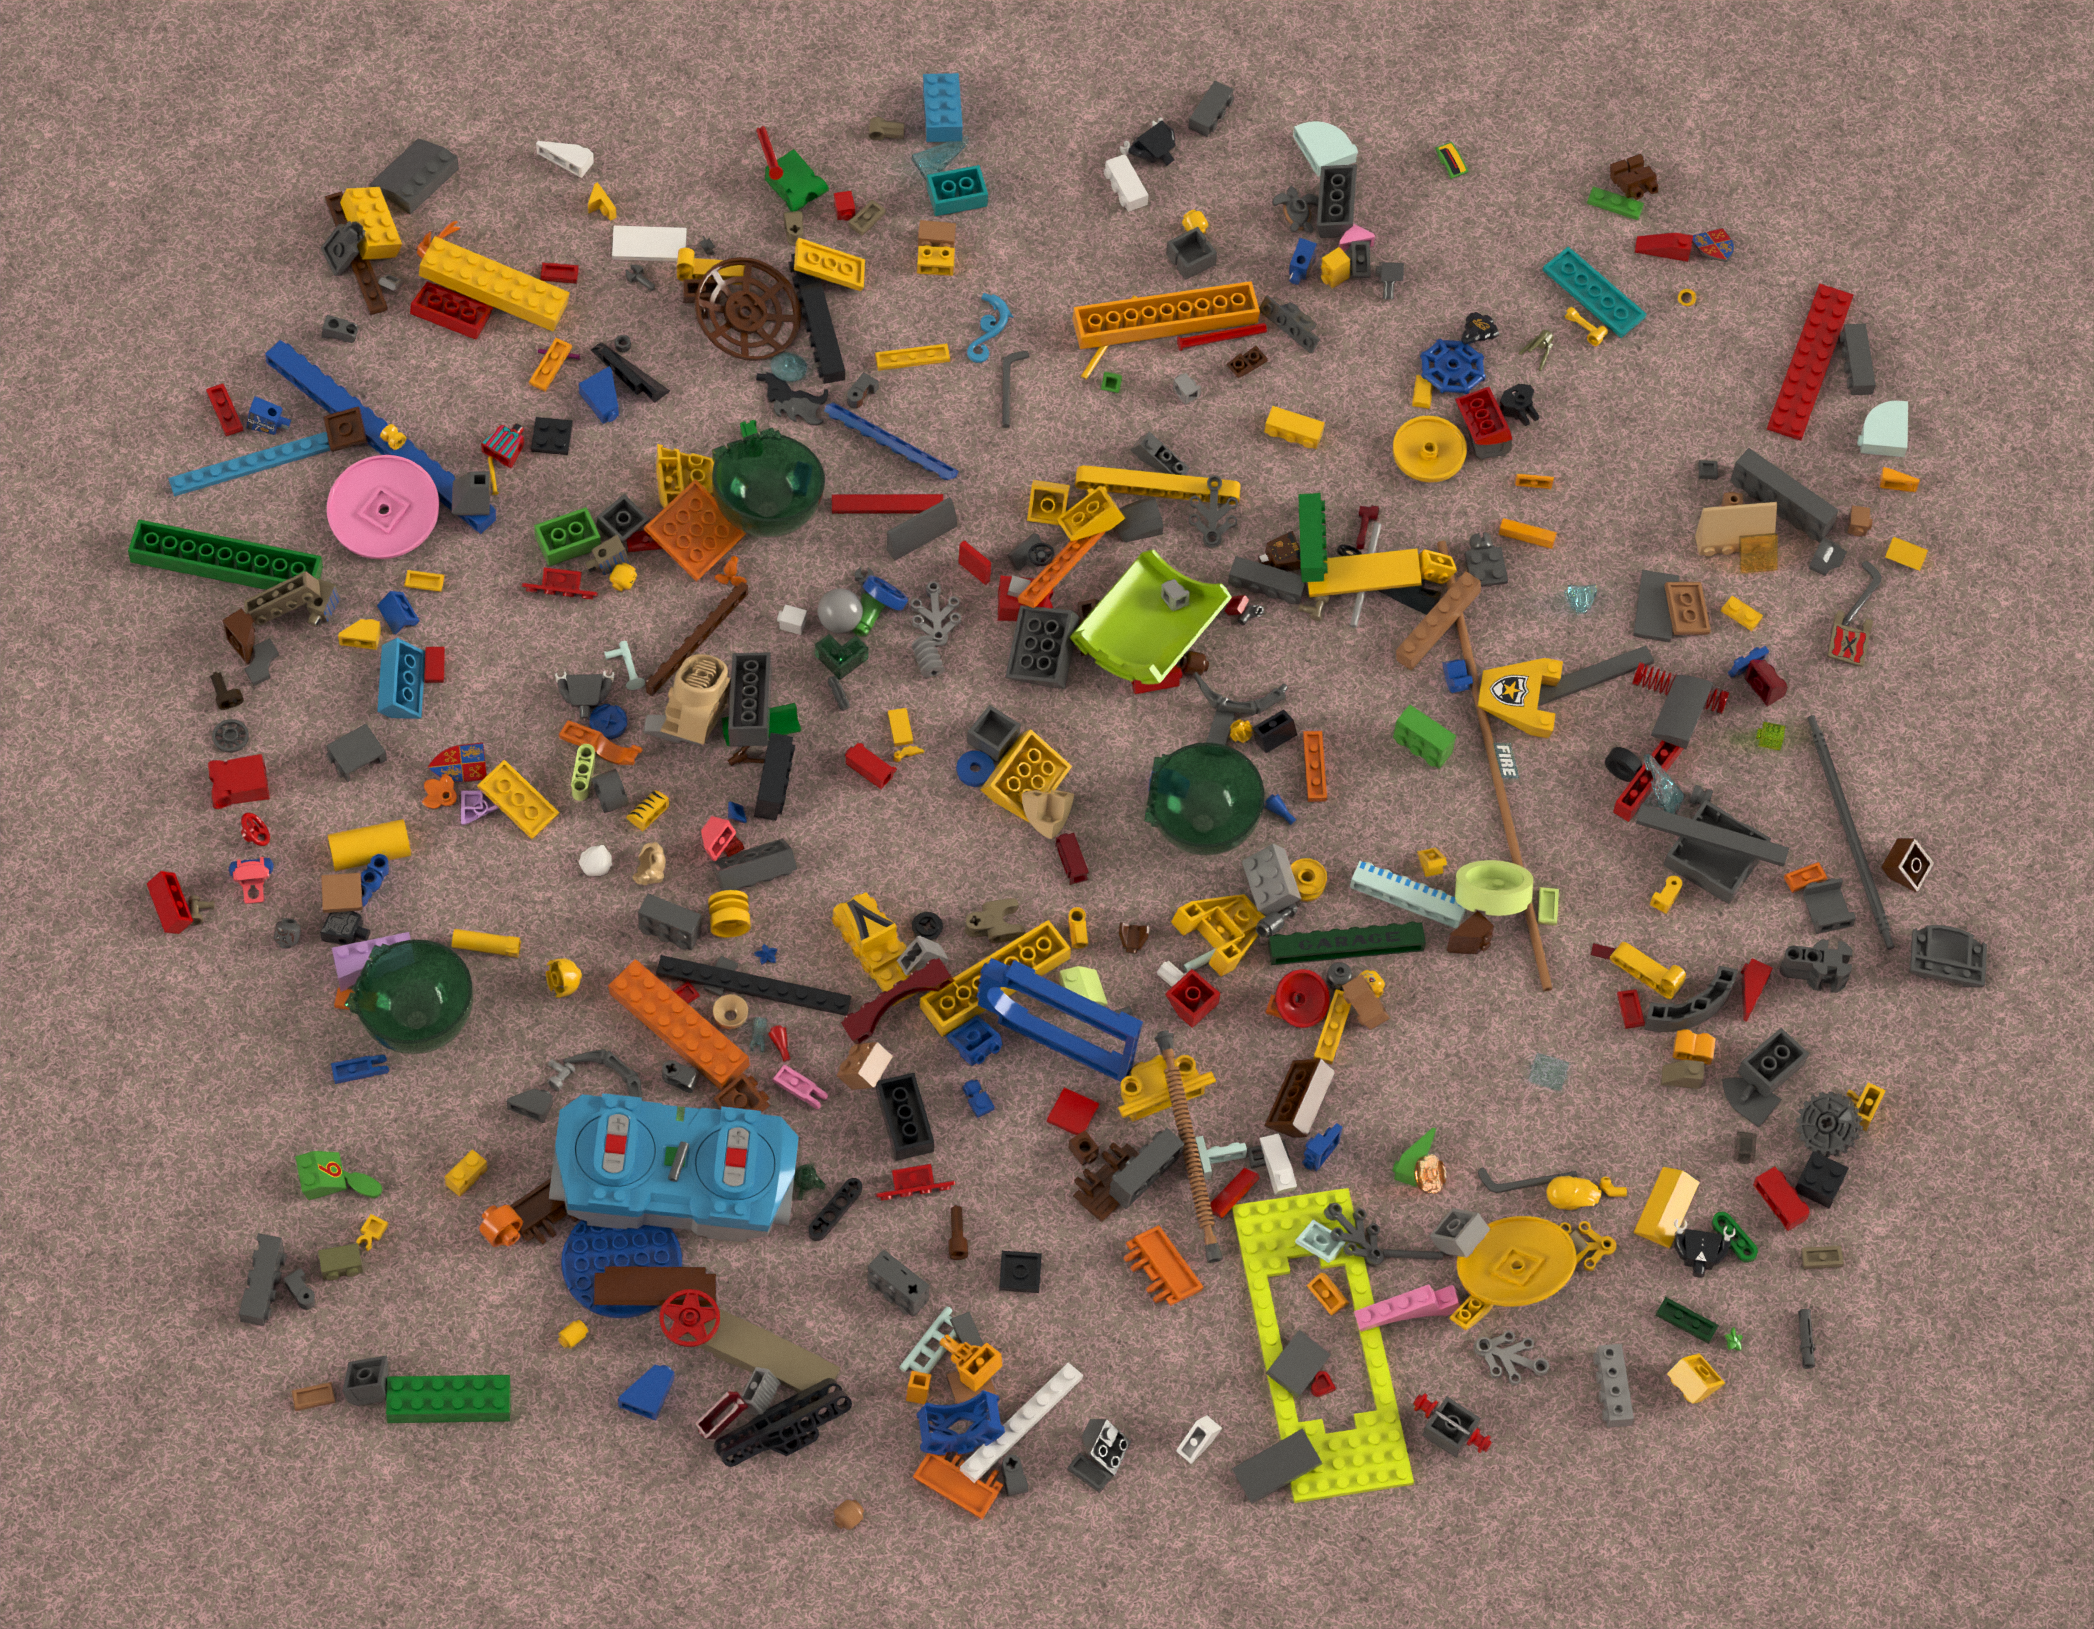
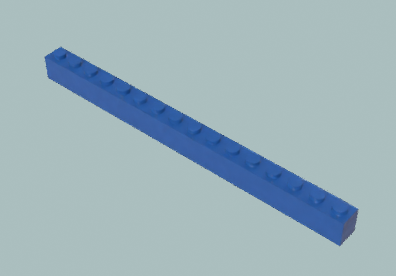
[265,340,496,534]

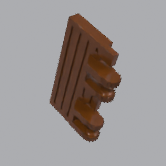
[1073,1143,1139,1223]
[510,1178,579,1245]

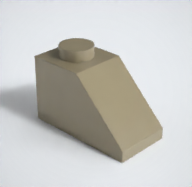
[1661,1060,1704,1089]

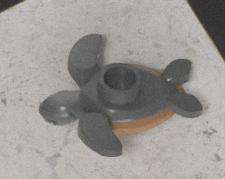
[1272,186,1319,233]

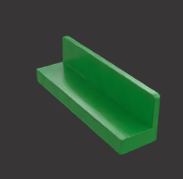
[721,703,801,746]

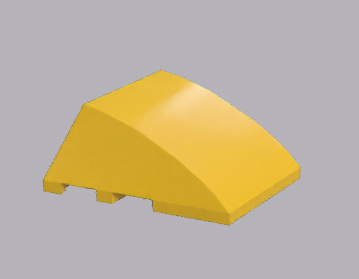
[656,444,718,508]

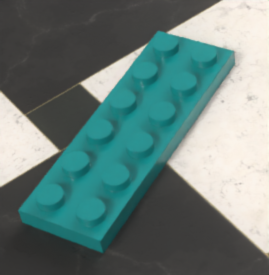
[1543,246,1647,338]

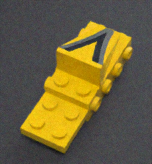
[831,892,919,1006]

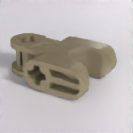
[965,898,1025,943]

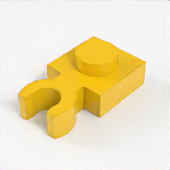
[356,1214,388,1251]

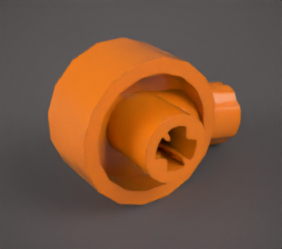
[479,1205,523,1247]

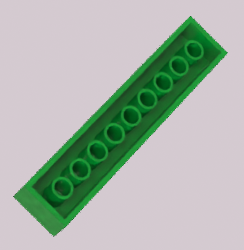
[128,519,323,590]

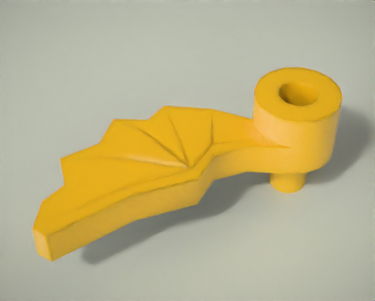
[893,745,924,762]

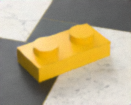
[1721,595,1763,631]

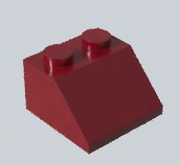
[1744,659,1788,707]

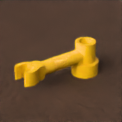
[1565,307,1608,346]

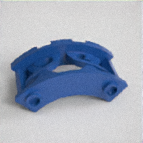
[916,1390,1005,1455]

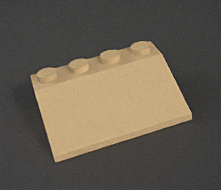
[1695,502,1777,556]

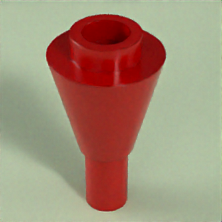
[768,1025,791,1062]

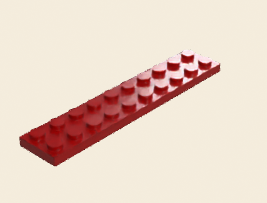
[1767,283,1854,441]

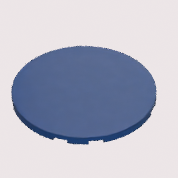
[561,1220,682,1318]

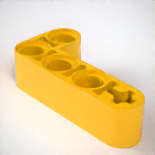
[677,248,744,285]
[1610,942,1686,999]

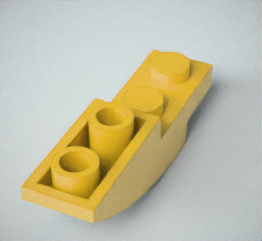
[1449,1294,1493,1331]

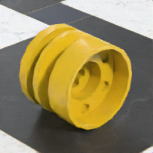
[708,890,751,938]

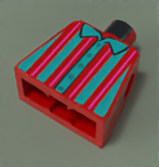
[481,423,524,469]

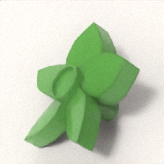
[1724,1327,1743,1351]

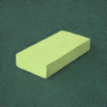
[1537,887,1559,926]

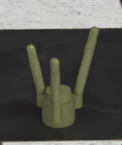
[1518,330,1554,371]

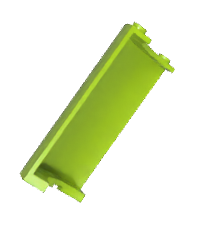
[1070,549,1232,684]

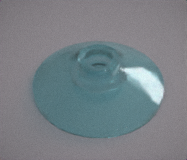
[770,352,807,381]

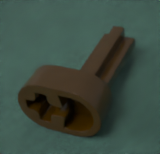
[210,671,244,710]

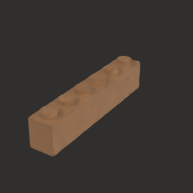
[1396,571,1481,671]

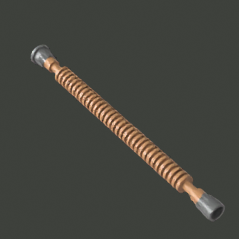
[1154,1030,1223,1263]

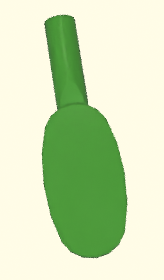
[343,1170,382,1198]

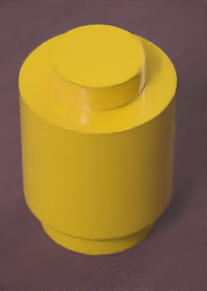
[558,1319,589,1349]

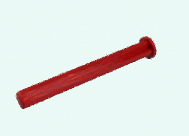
[756,126,783,180]
[1177,323,1267,351]

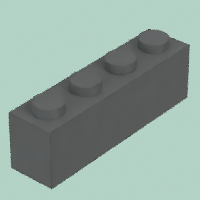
[1839,324,1876,395]
[1228,556,1306,605]

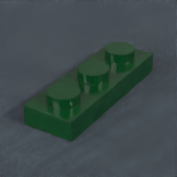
[1655,1297,1719,1344]

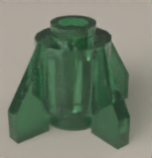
[794,1162,826,1201]

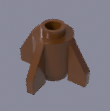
[1119,922,1150,954]

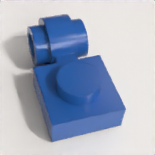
[962,1079,995,1118]

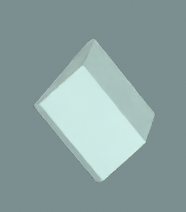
[1295,1220,1346,1263]

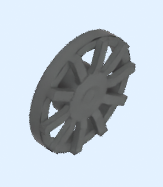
[212,719,249,753]

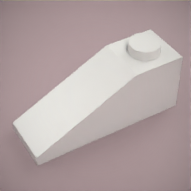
[536,141,594,178]
[1259,1133,1297,1195]

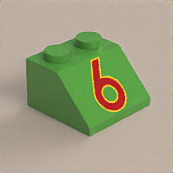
[295,1151,347,1200]

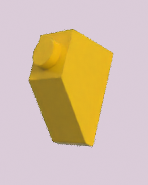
[338,619,381,650]

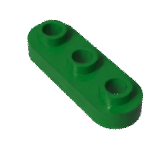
[1711,1212,1758,1263]

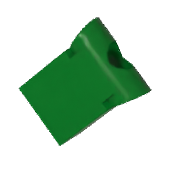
[765,149,829,212]

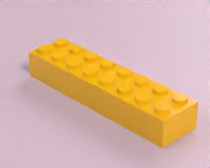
[419,236,570,331]
[920,920,1071,1037]

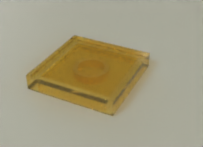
[1739,533,1778,573]

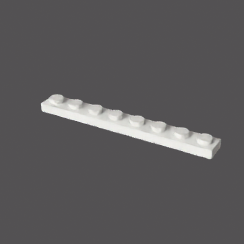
[960,1363,1083,1483]

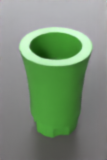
[851,593,886,637]

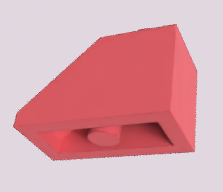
[701,816,736,861]

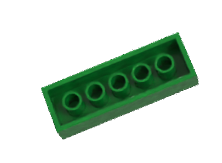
[386,1375,511,1423]

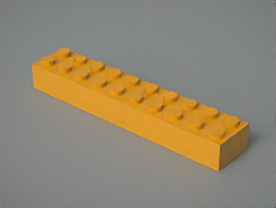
[1072,281,1260,349]

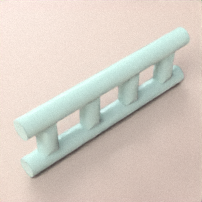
[899,1306,957,1374]

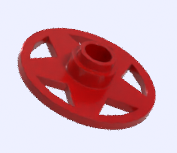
[659,1289,720,1347]

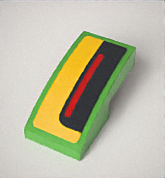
[1435,142,1469,179]

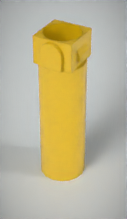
[452,929,521,958]

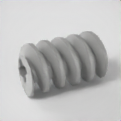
[912,635,945,678]

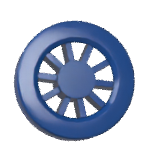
[863,575,908,611]

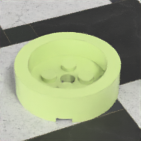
[1455,860,1533,916]

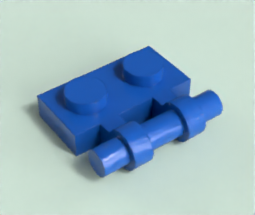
[1728,646,1769,678]

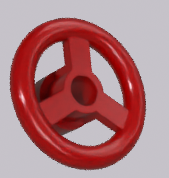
[241,812,270,846]

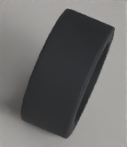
[1605,747,1642,782]

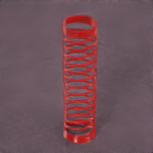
[1632,662,1729,714]

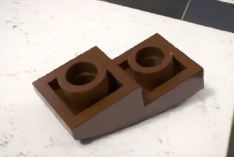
[1226,345,1268,378]

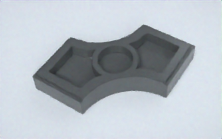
[244,638,279,686]

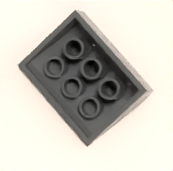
[370,138,459,215]
[1005,605,1080,689]

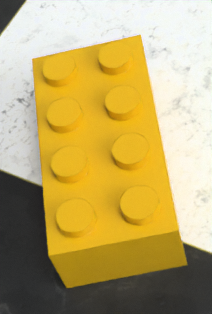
[340,187,402,260]

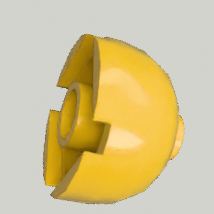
[546,958,582,998]

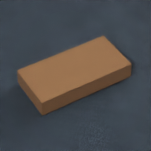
[291,1382,336,1411]

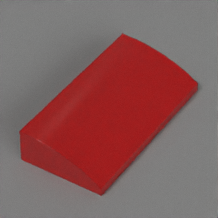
[410,281,493,340]
[1455,387,1513,445]

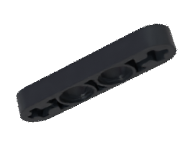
[808,1178,862,1241]

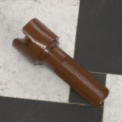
[948,1205,968,1260]

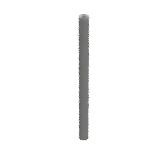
[1350,523,1381,628]

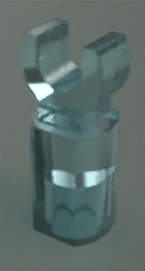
[750,1017,767,1052]

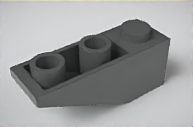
[1130,431,1190,475]

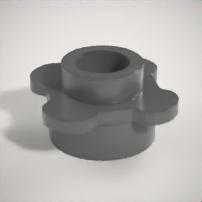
[699,236,715,255]

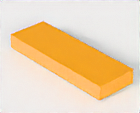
[529,338,572,392]

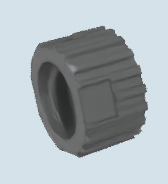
[615,335,631,353]

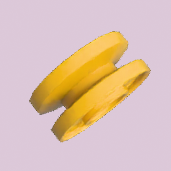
[1290,858,1327,902]

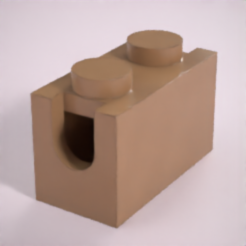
[918,220,956,248]

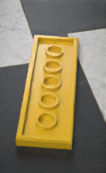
[1308,548,1422,597]

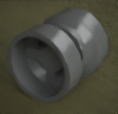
[1689,784,1713,805]

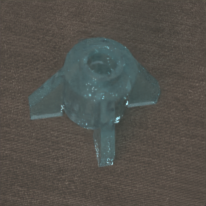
[1564,584,1597,614]

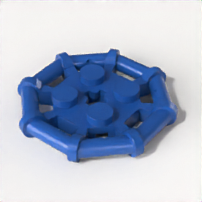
[1420,338,1486,395]

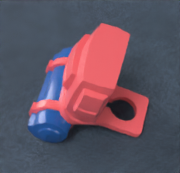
[229,857,274,904]

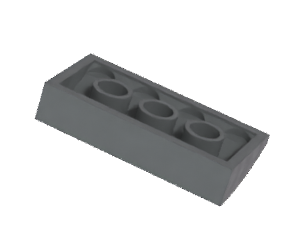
[886,497,957,561]
[1651,675,1713,749]

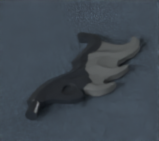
[756,372,828,426]

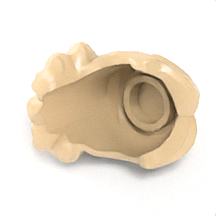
[632,842,666,886]

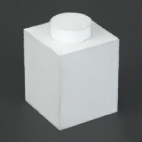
[777,605,807,635]

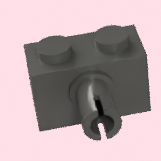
[1375,262,1404,299]

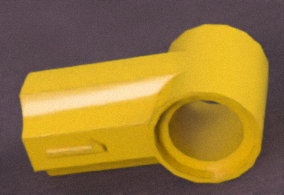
[1068,907,1088,949]

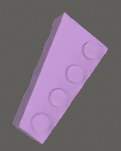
[332,932,415,992]

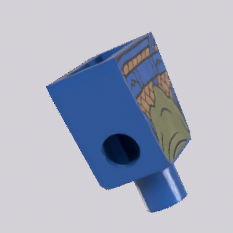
[1289,238,1317,285]

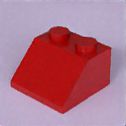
[1165,969,1221,1028]

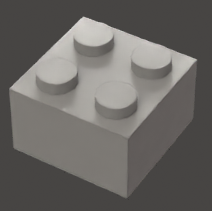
[1430,1208,1490,1258]

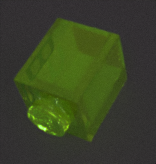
[1756,721,1786,751]

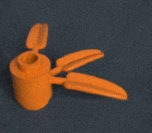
[417,221,460,259]

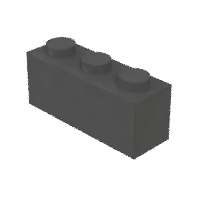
[1188,81,1234,137]

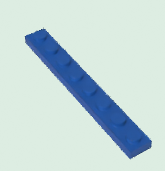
[824,402,959,480]

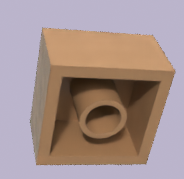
[836,1042,893,1090]

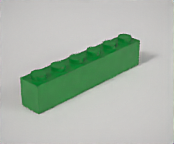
[1298,493,1328,583]

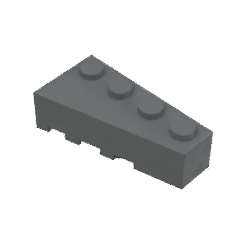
[239,1233,287,1326]

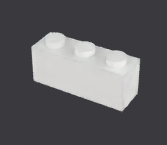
[1104,154,1148,212]

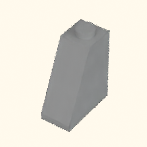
[897,936,949,976]

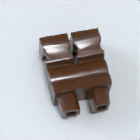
[1610,154,1658,200]

